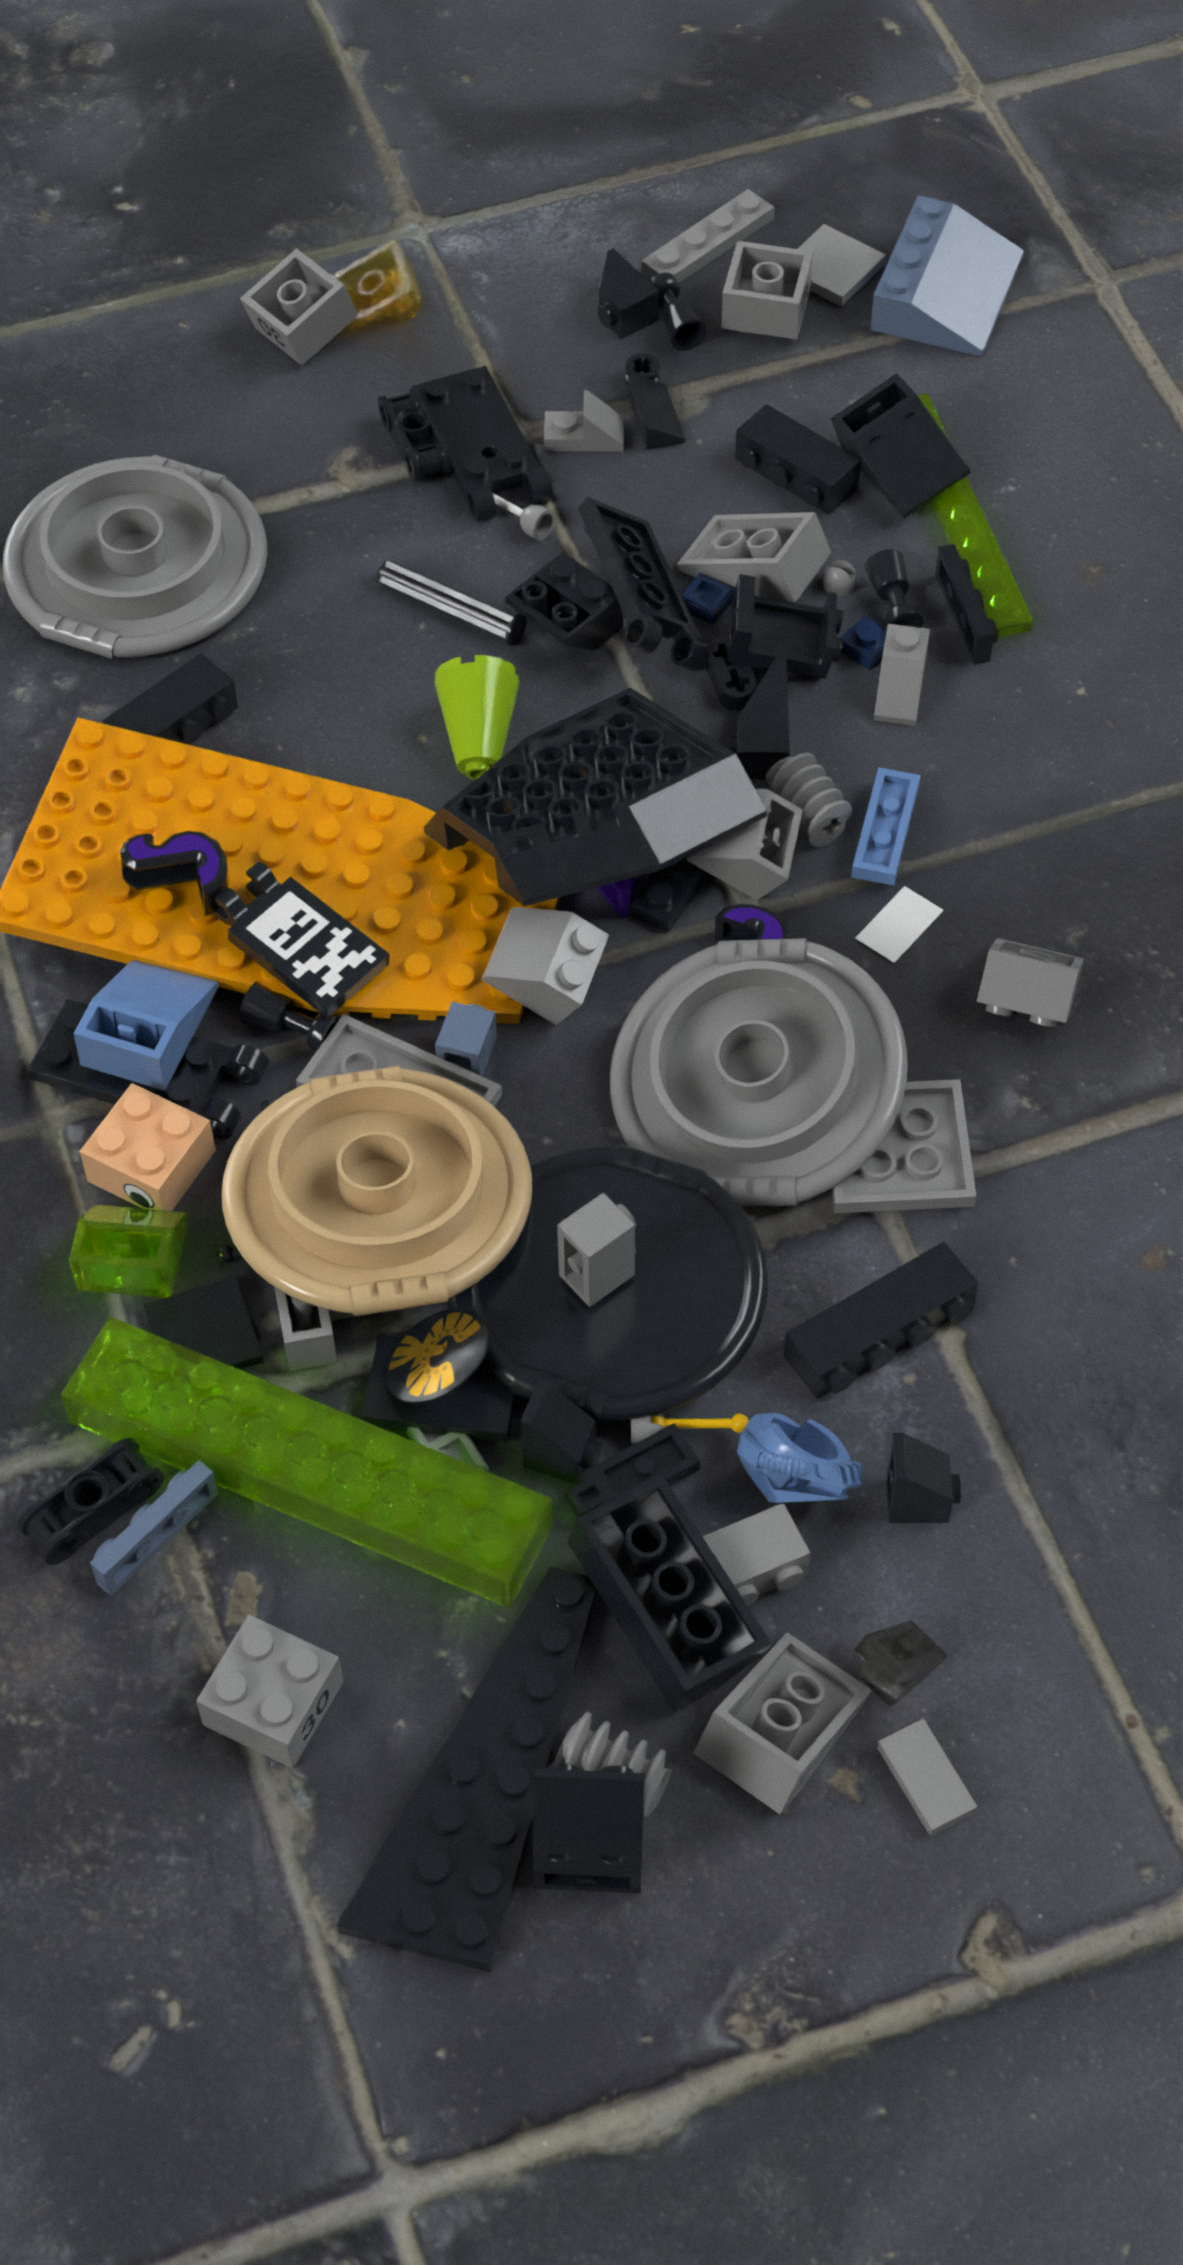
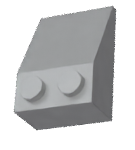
[677,512,832,603]
[693,1632,872,1814]

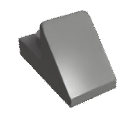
[544,390,624,452]

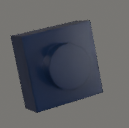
[840,615,887,670]

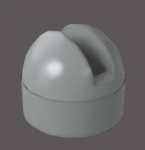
[823,560,856,597]

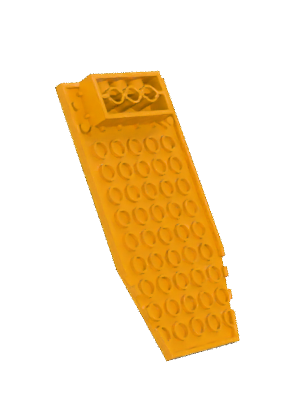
[0,717,561,1024]

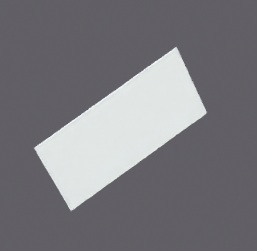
[855,886,944,963]

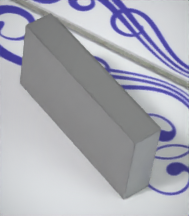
[877,1718,977,1837]

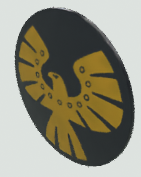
[385,1308,489,1404]

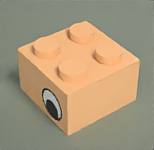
[79,1083,216,1220]

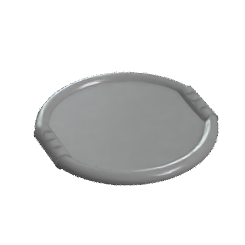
[2,455,267,660]
[610,938,908,1207]

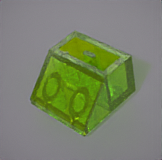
[69,1204,188,1298]

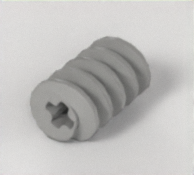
[765,752,852,847]
[554,1711,672,1817]

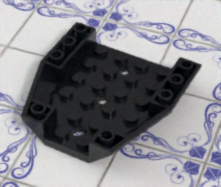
[423,687,767,906]

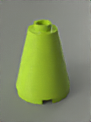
[435,655,520,780]

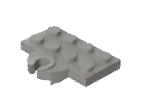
[296,1014,502,1107]

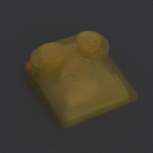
[332,239,423,332]

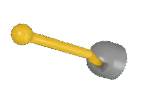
[631,1413,749,1444]

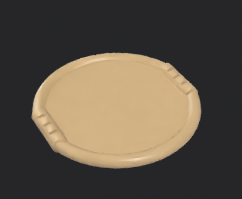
[221,1066,532,1316]

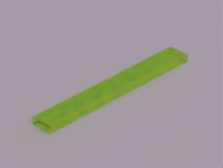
[918,393,1034,637]

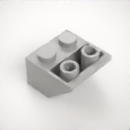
[686,789,803,900]

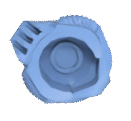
[736,1412,862,1503]

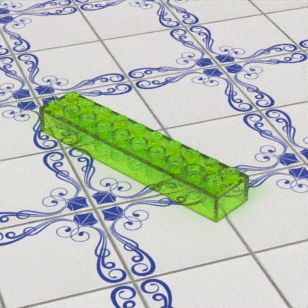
[61,1317,553,1609]

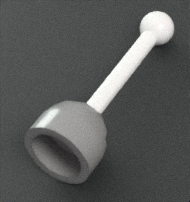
[493,493,555,541]

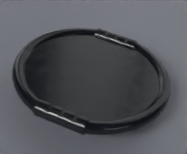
[455,1144,768,1423]

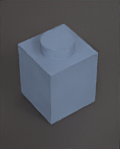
[435,1001,497,1076]

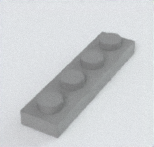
[641,189,775,283]

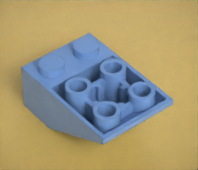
[74,960,219,1091]

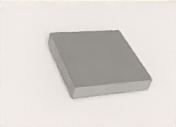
[798,224,886,307]

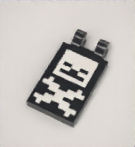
[214,861,390,1019]

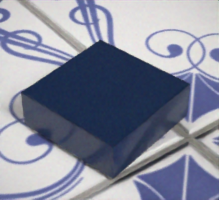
[682,573,735,624]

